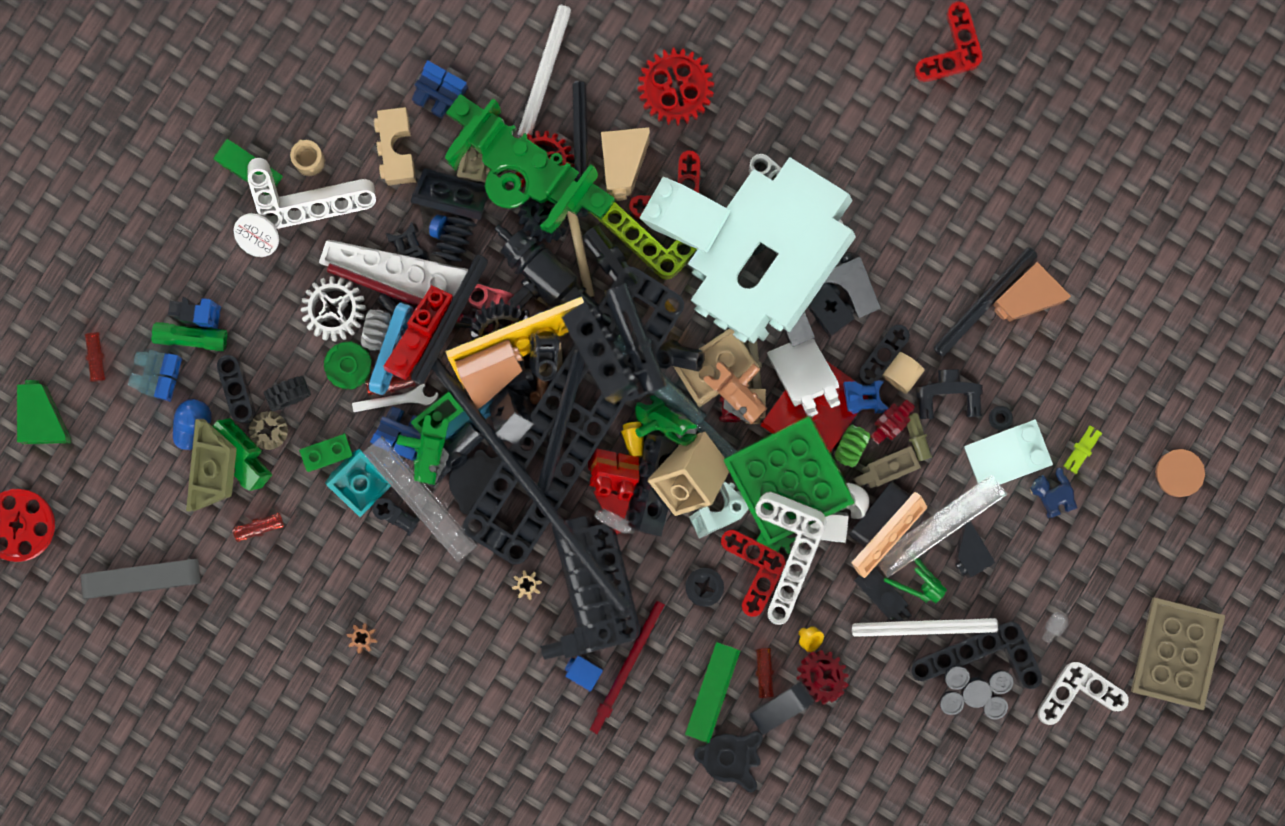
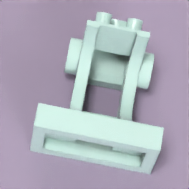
[689,482,749,539]

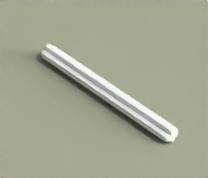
[518,5,571,138]
[852,619,998,636]

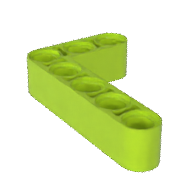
[590,202,698,280]

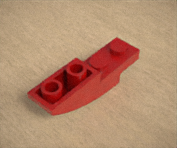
[384,285,453,380]

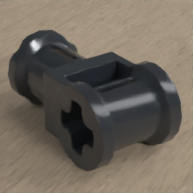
[372,498,421,537]

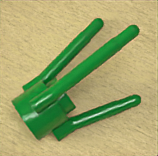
[884,551,947,603]

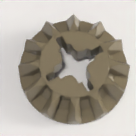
[249,411,288,450]

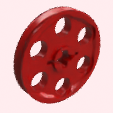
[0,489,55,562]

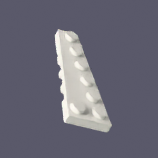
[319,240,468,301]

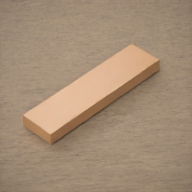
[852,492,927,578]

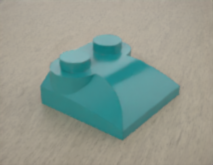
[325,449,394,517]

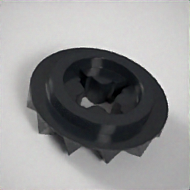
[685,568,724,607]

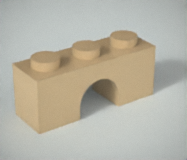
[374,107,416,185]

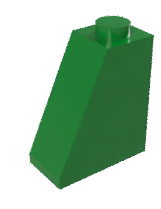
[17,380,71,444]

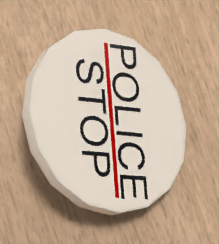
[234,213,279,257]

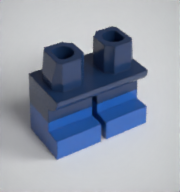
[412,60,468,119]
[370,406,421,461]

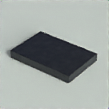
[411,168,489,220]

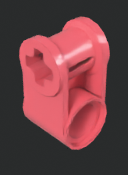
[468,284,514,310]

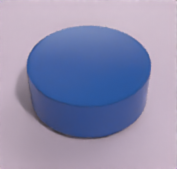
[429,214,449,239]

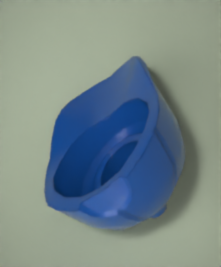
[173,399,212,450]

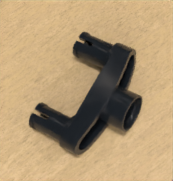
[916,369,983,419]

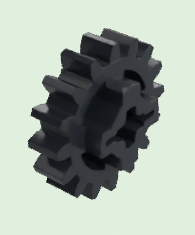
[518,197,569,243]

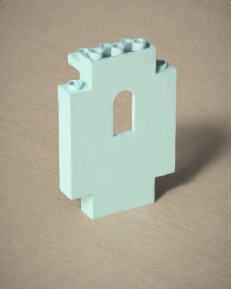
[688,157,856,344]

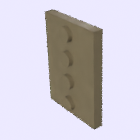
[1131,597,1225,710]

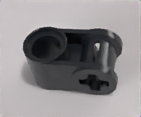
[529,333,559,381]

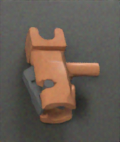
[703,361,767,425]

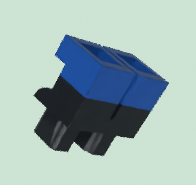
[168,297,221,329]

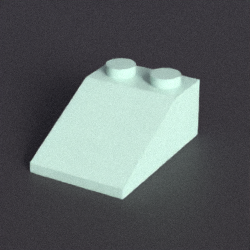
[640,177,731,253]
[964,419,1053,491]

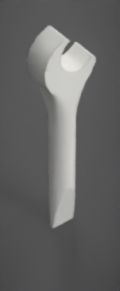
[352,384,439,412]

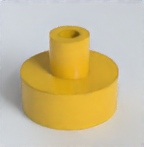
[798,626,824,652]

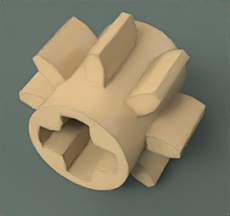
[512,570,542,600]

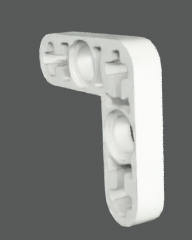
[1038,662,1128,725]

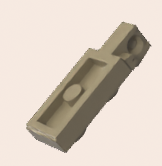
[852,446,921,489]

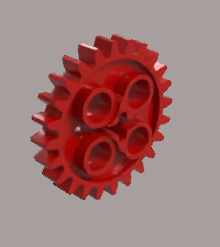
[637,48,714,126]

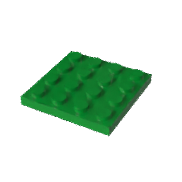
[723,415,855,545]

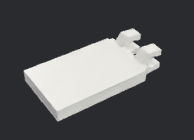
[767,338,840,416]

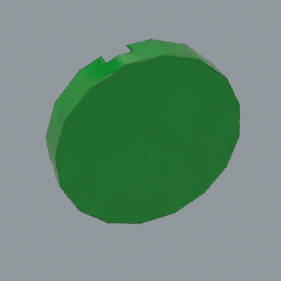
[324,342,372,389]

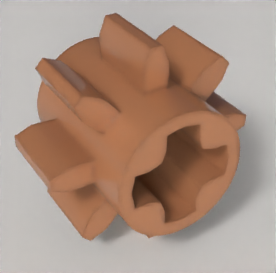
[347,623,378,653]

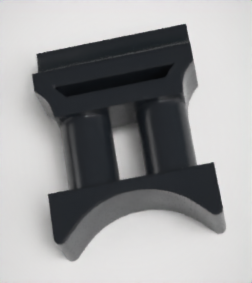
[386,223,430,261]

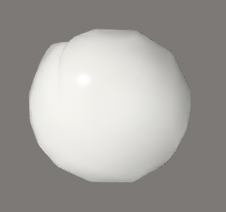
[841,483,869,519]

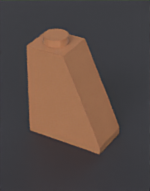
[993,262,1071,322]
[455,339,523,409]

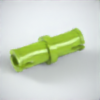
[1063,425,1102,474]

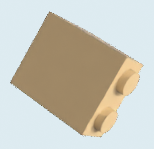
[601,128,650,201]
[648,432,729,516]

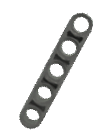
[80,559,201,599]

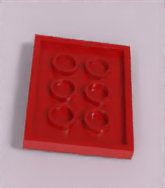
[761,361,870,452]

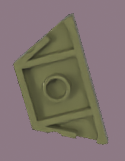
[186,419,236,511]

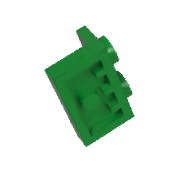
[299,434,353,472]

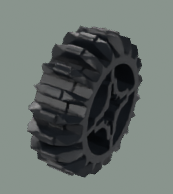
[470,299,531,355]

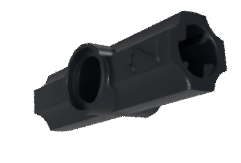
[582,225,638,286]
[429,422,484,487]

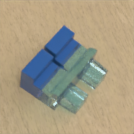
[128,350,182,402]

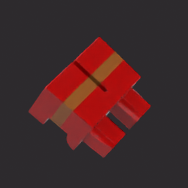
[587,449,639,501]

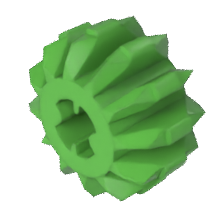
[835,425,870,468]

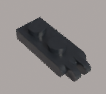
[853,567,912,622]

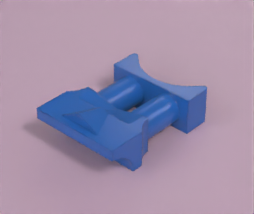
[843,381,888,414]

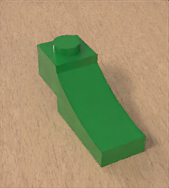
[213,418,273,491]

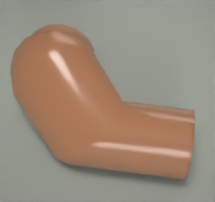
[530,378,549,405]

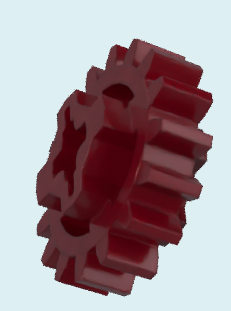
[870,399,915,444]
[796,650,849,704]

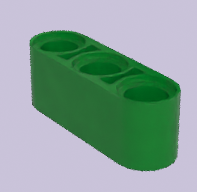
[213,139,283,195]

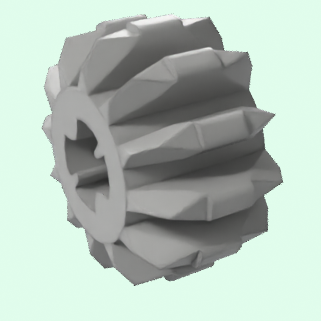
[361,309,391,351]

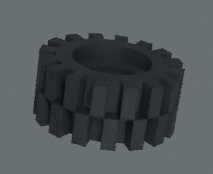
[264,376,311,411]

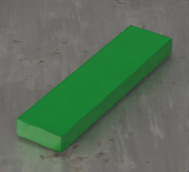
[685,642,741,743]

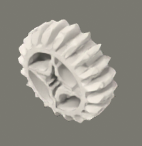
[301,276,366,341]

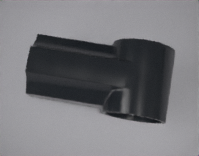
[655,339,705,372]

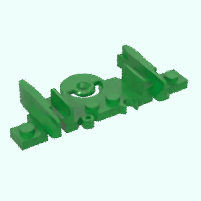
[445,94,616,234]

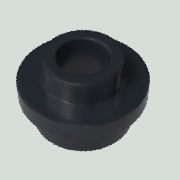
[988,406,1013,430]

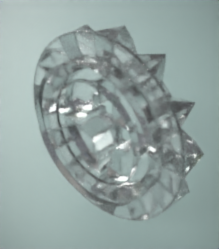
[595,508,632,533]

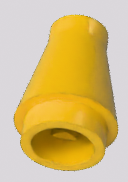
[621,422,644,458]

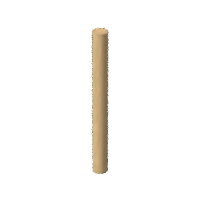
[567,211,594,297]

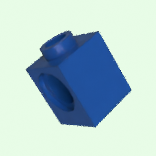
[564,655,603,692]

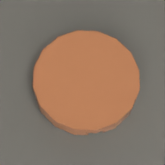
[1155,449,1205,497]

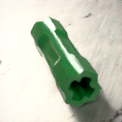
[151,322,228,351]

